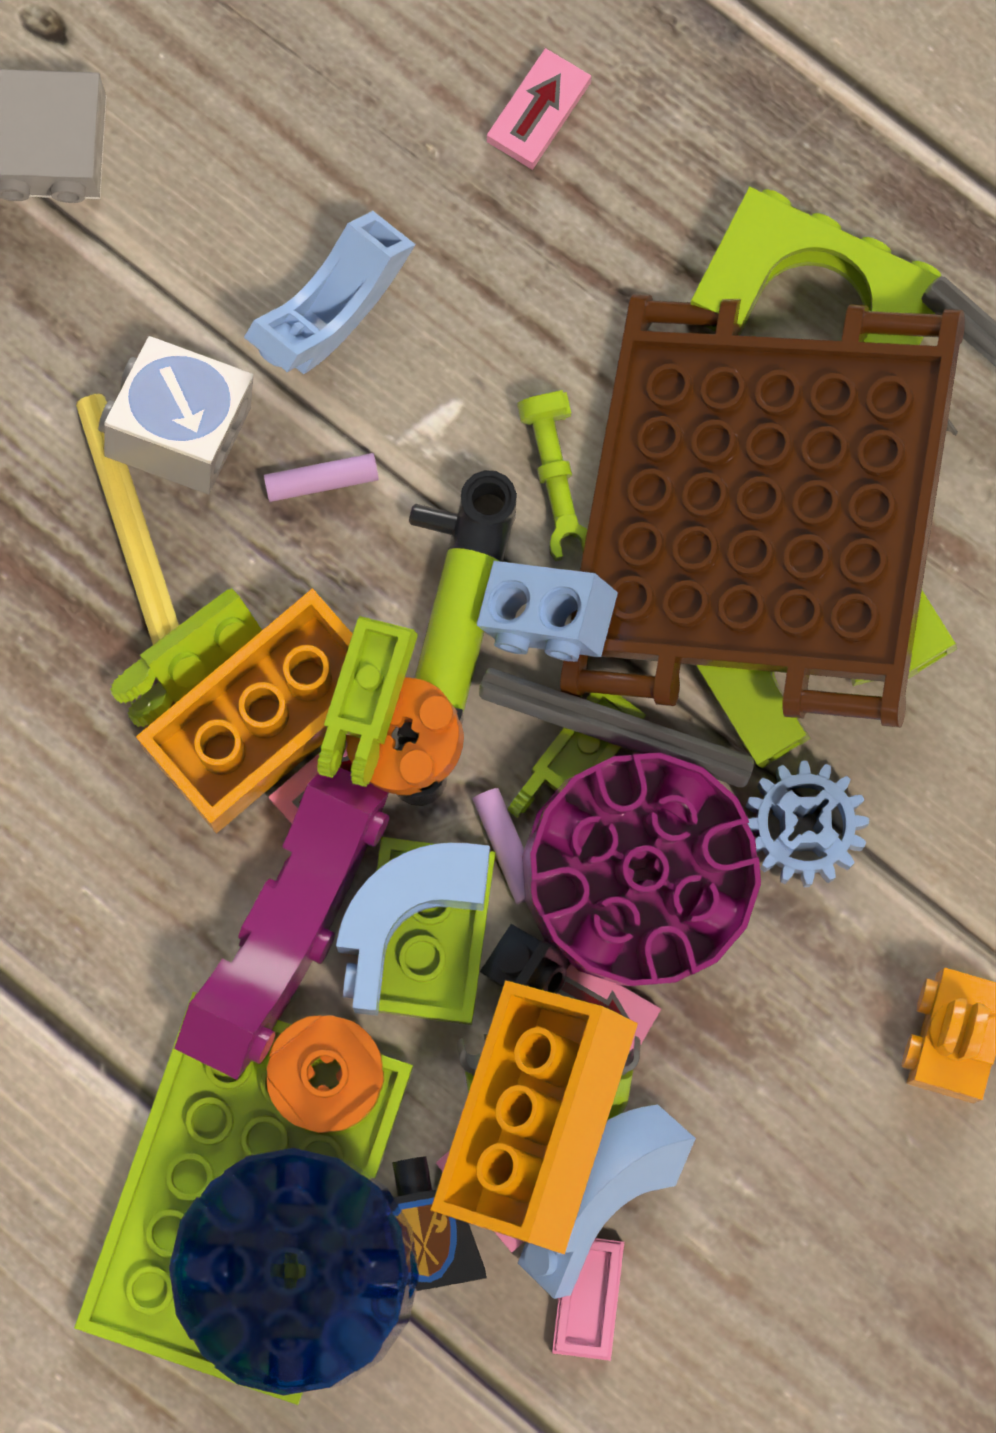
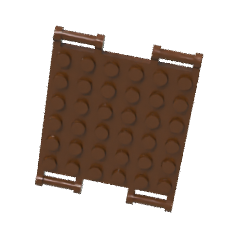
[560,294,965,728]

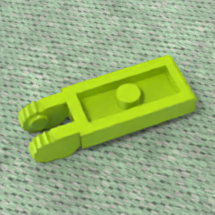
[110,588,262,727]
[317,616,418,787]
[508,693,646,818]

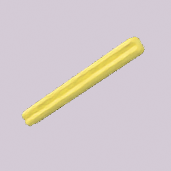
[76,394,179,645]

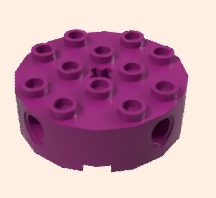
[522,753,761,986]

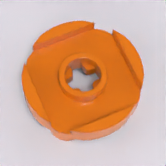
[346,677,464,795]
[267,1015,385,1134]

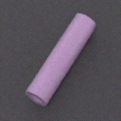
[264,453,379,502]
[472,788,525,904]

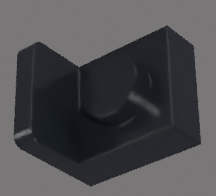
[480,924,571,994]

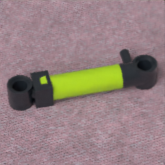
[397,470,517,806]

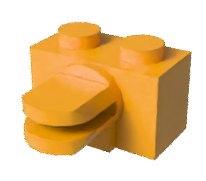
[902,967,996,1104]

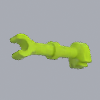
[517,390,587,561]

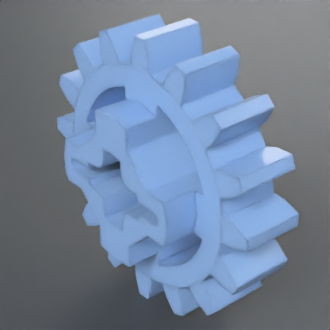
[745,761,869,888]

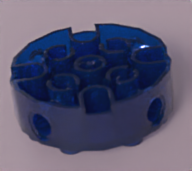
[169,1148,420,1396]

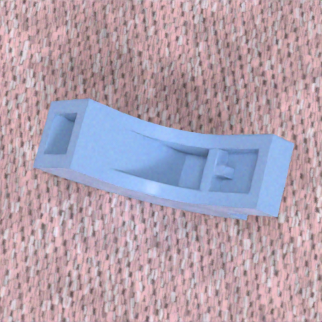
[244,211,416,374]
[336,843,490,1016]
[518,1104,696,1299]

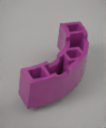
[174,767,389,1080]

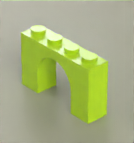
[690,186,942,345]
[697,590,958,768]

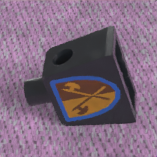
[374,1156,487,1299]

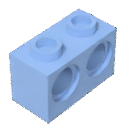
[477,561,618,662]

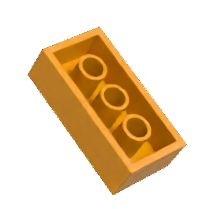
[136,588,353,834]
[430,980,638,1255]

